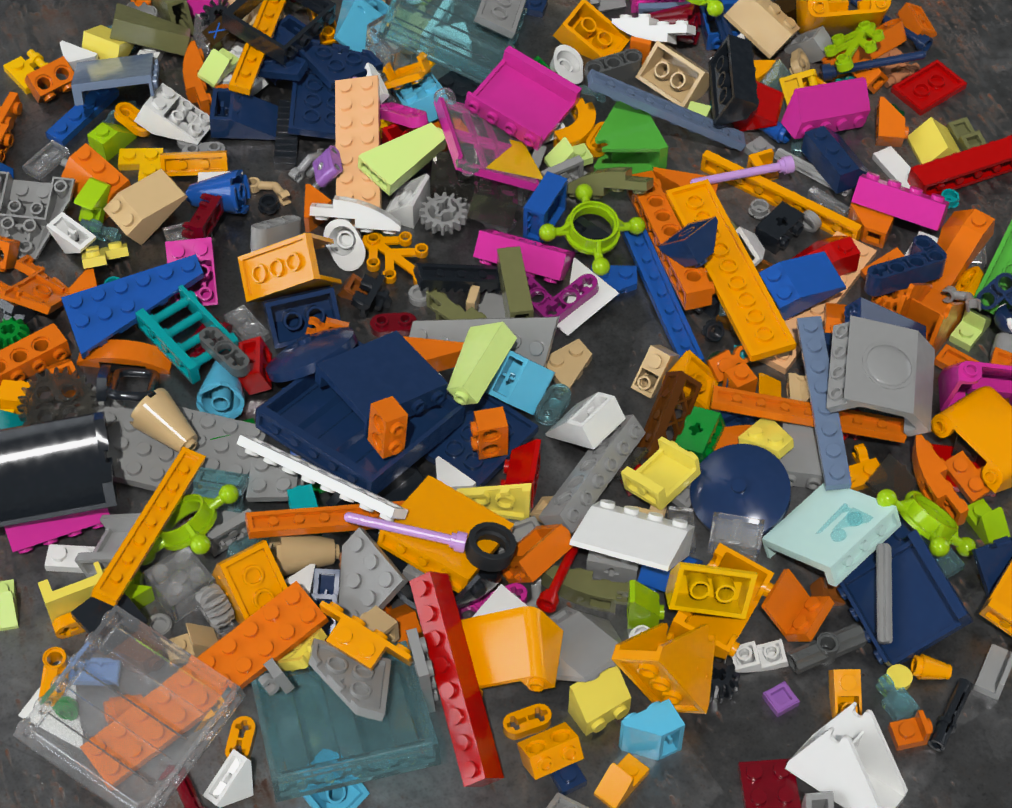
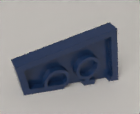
[257,55,309,81]

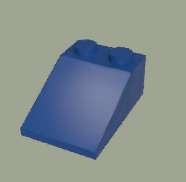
[759,251,846,321]

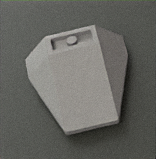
[0,171,76,261]
[549,606,622,682]

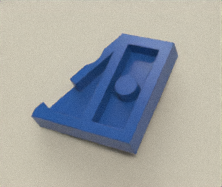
[591,265,637,298]

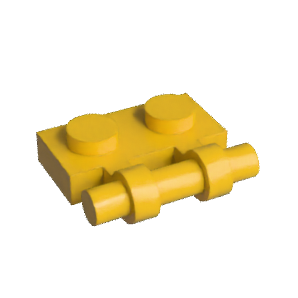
[3,49,57,95]

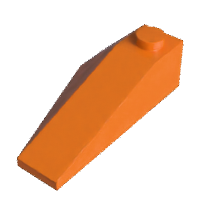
[925,209,995,295]

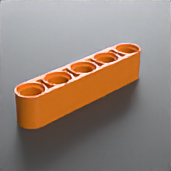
[821,18,907,81]

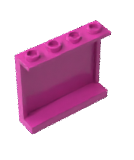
[464,46,582,151]

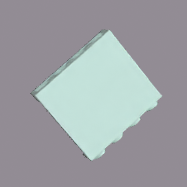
[762,483,901,587]

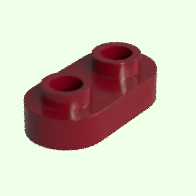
[370,312,417,337]

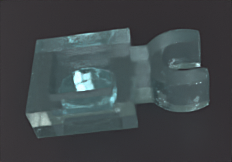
[80,219,122,242]

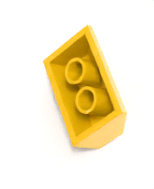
[665,562,758,619]

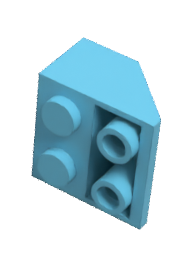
[486,350,556,415]
[619,699,685,761]

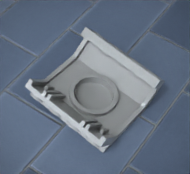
[826,315,935,437]

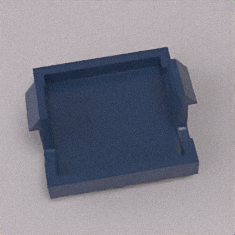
[972,536,1012,598]

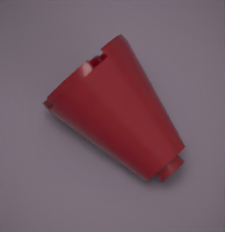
[647,3,701,45]

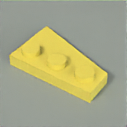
[456,483,532,521]

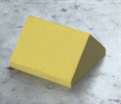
[82,25,135,60]
[907,117,961,165]

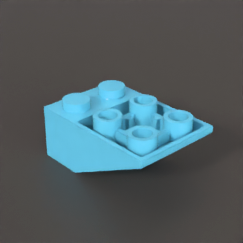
[334,0,391,52]
[392,72,452,123]

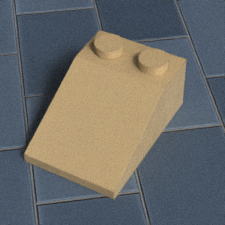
[103,169,188,246]

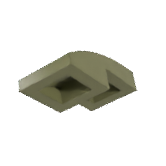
[946,117,987,151]

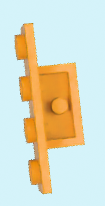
[319,601,413,671]

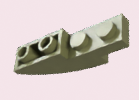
[567,167,654,199]
[426,288,487,320]
[541,565,629,613]

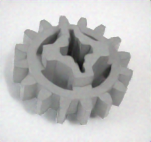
[419,192,468,235]

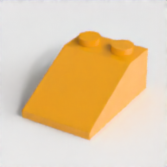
[553,0,631,60]

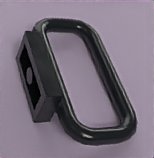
[96,365,160,402]

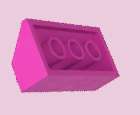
[781,77,870,139]
[851,172,949,231]
[473,229,576,283]
[4,507,110,554]

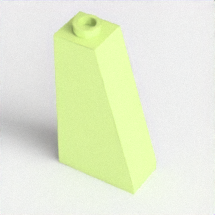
[358,123,446,196]
[447,322,517,405]

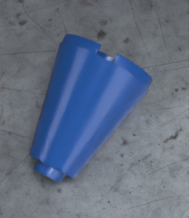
[186,169,251,214]

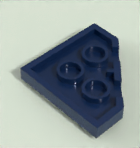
[297,39,383,90]

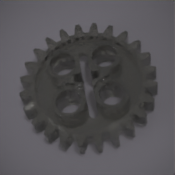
[17,367,99,425]

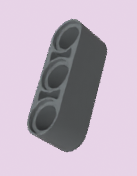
[584,49,643,87]

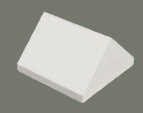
[385,173,430,229]

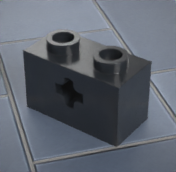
[755,201,805,255]

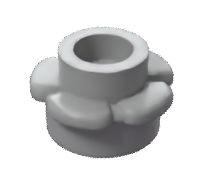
[748,199,770,219]

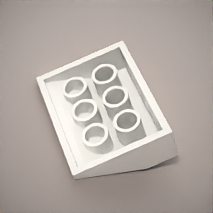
[569,499,695,571]

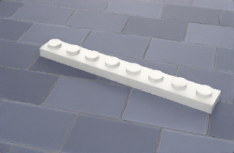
[237,435,408,522]

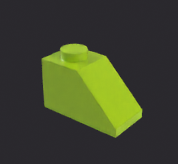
[87,122,137,161]
[627,580,664,629]

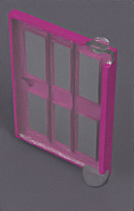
[433,88,539,191]

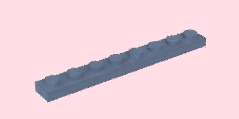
[587,69,746,151]
[796,316,852,491]

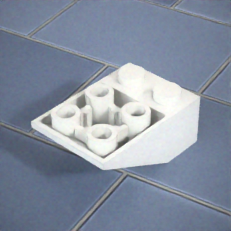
[134,83,210,145]
[545,392,626,450]

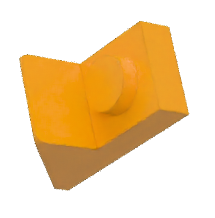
[594,753,650,808]

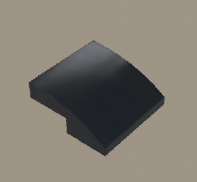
[71,593,148,656]

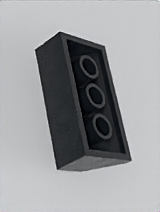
[708,34,759,127]

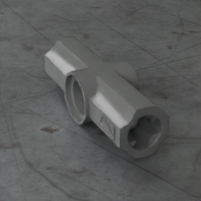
[786,623,867,674]

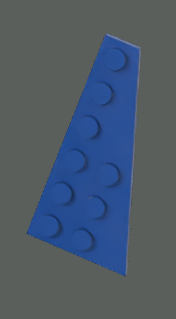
[61,254,204,359]

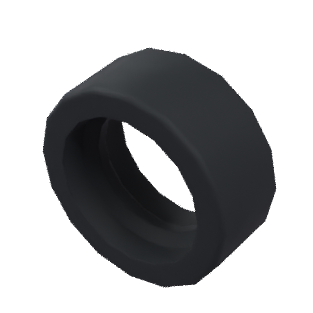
[465,522,517,572]

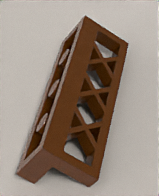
[632,371,702,463]

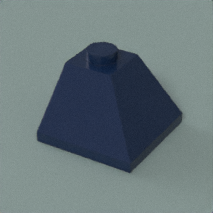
[658,216,718,268]

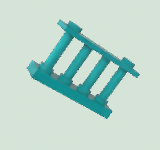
[135,285,239,385]

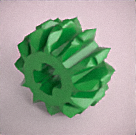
[0,316,30,350]

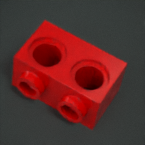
[237,336,272,395]

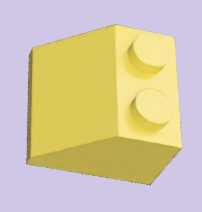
[568,666,631,736]

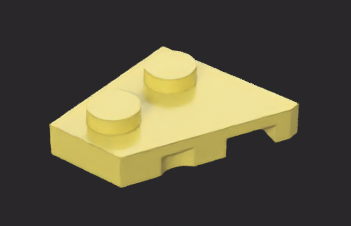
[738,418,794,459]
[276,628,327,672]

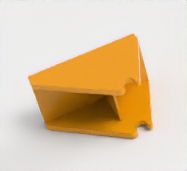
[238,233,342,302]
[211,540,287,624]
[611,623,716,714]

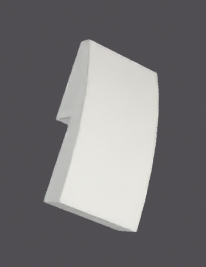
[732,639,789,673]

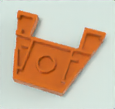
[0,254,70,315]

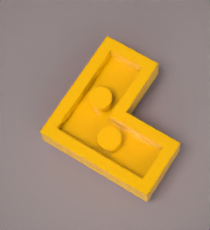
[118,148,164,181]

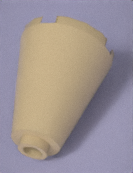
[130,388,198,453]
[269,534,340,576]

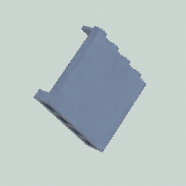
[71,53,160,106]

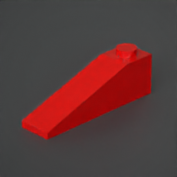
[791,235,861,276]

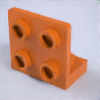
[761,569,835,642]

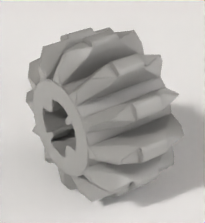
[195,583,235,629]

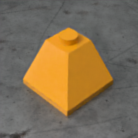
[662,350,719,410]

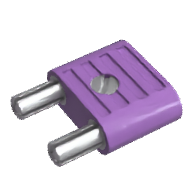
[306,145,343,190]

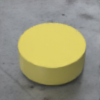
[885,664,913,692]

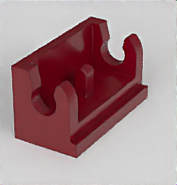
[181,193,224,239]

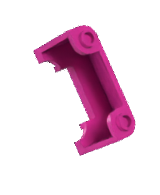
[938,361,1012,411]

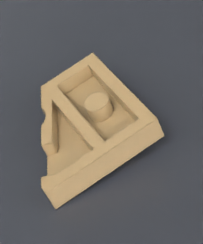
[546,339,592,395]

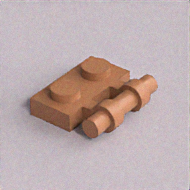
[876,47,920,88]

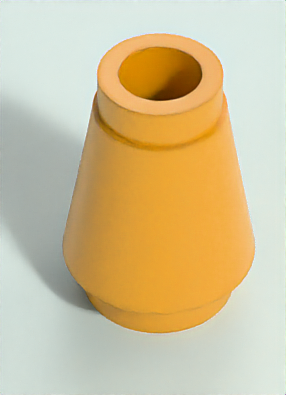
[910,654,952,680]

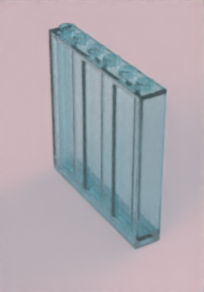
[377,0,528,84]
[251,641,442,802]

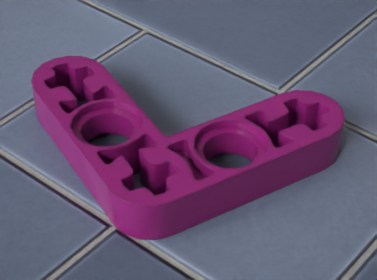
[526,273,599,323]

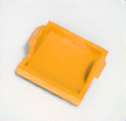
[382,52,436,90]

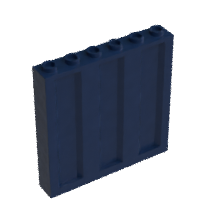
[255,340,465,495]

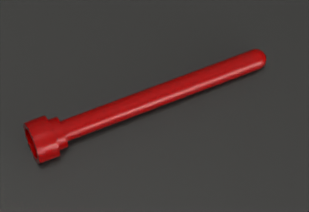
[536,521,582,613]

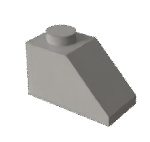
[784,26,833,63]

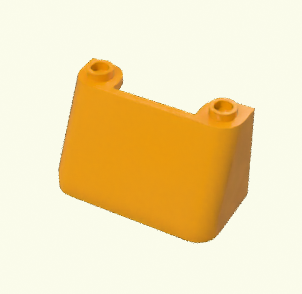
[796,0,892,35]
[931,386,1012,493]
[666,543,774,659]
[461,606,563,697]

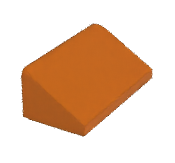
[898,2,937,37]

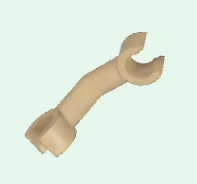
[249,177,291,206]

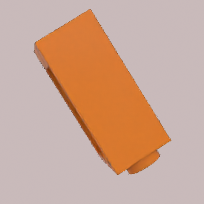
[500,524,573,583]

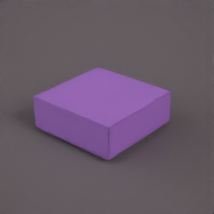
[762,681,800,717]

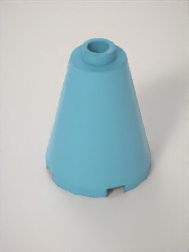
[196,360,245,419]

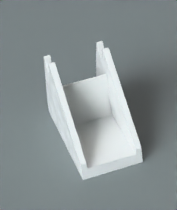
[785,702,908,808]

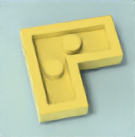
[81,241,129,269]

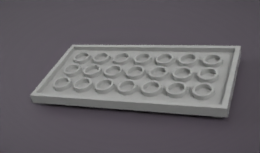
[75,386,269,510]

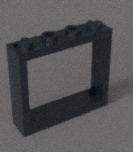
[222,0,336,65]

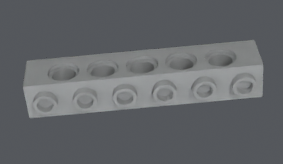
[538,414,646,533]

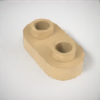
[789,48,810,75]

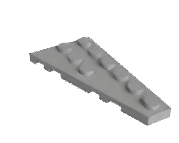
[409,316,560,367]

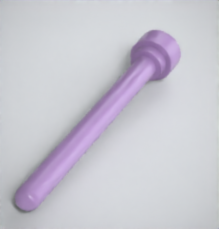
[690,155,795,184]
[344,512,468,553]

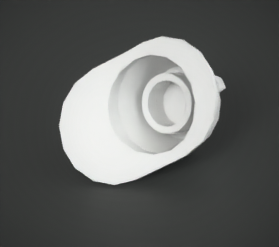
[550,44,583,84]
[323,219,366,271]

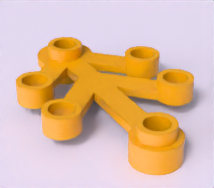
[362,231,429,285]

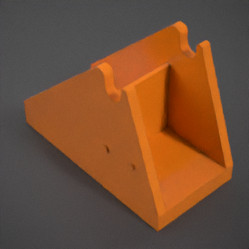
[895,283,966,355]

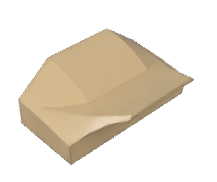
[786,373,809,402]

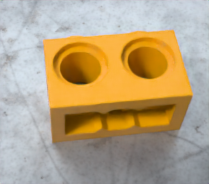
[517,722,584,780]

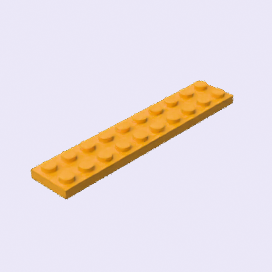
[666,179,796,362]

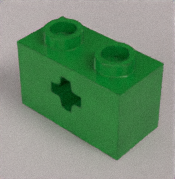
[675,406,726,463]

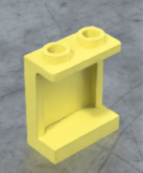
[621,437,701,510]
[38,561,106,622]

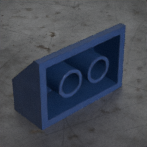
[801,126,870,194]
[262,286,341,349]

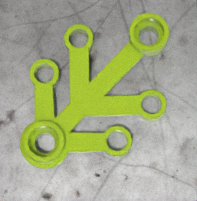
[824,20,885,72]

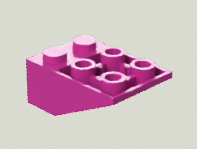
[165,237,218,309]

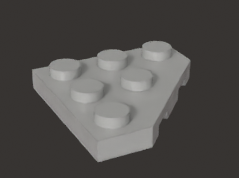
[338,527,408,618]
[308,638,391,722]

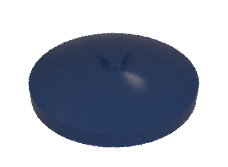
[266,327,357,382]
[690,444,791,541]

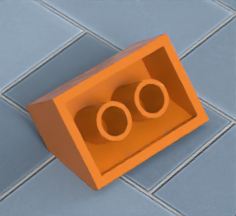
[61,143,131,221]

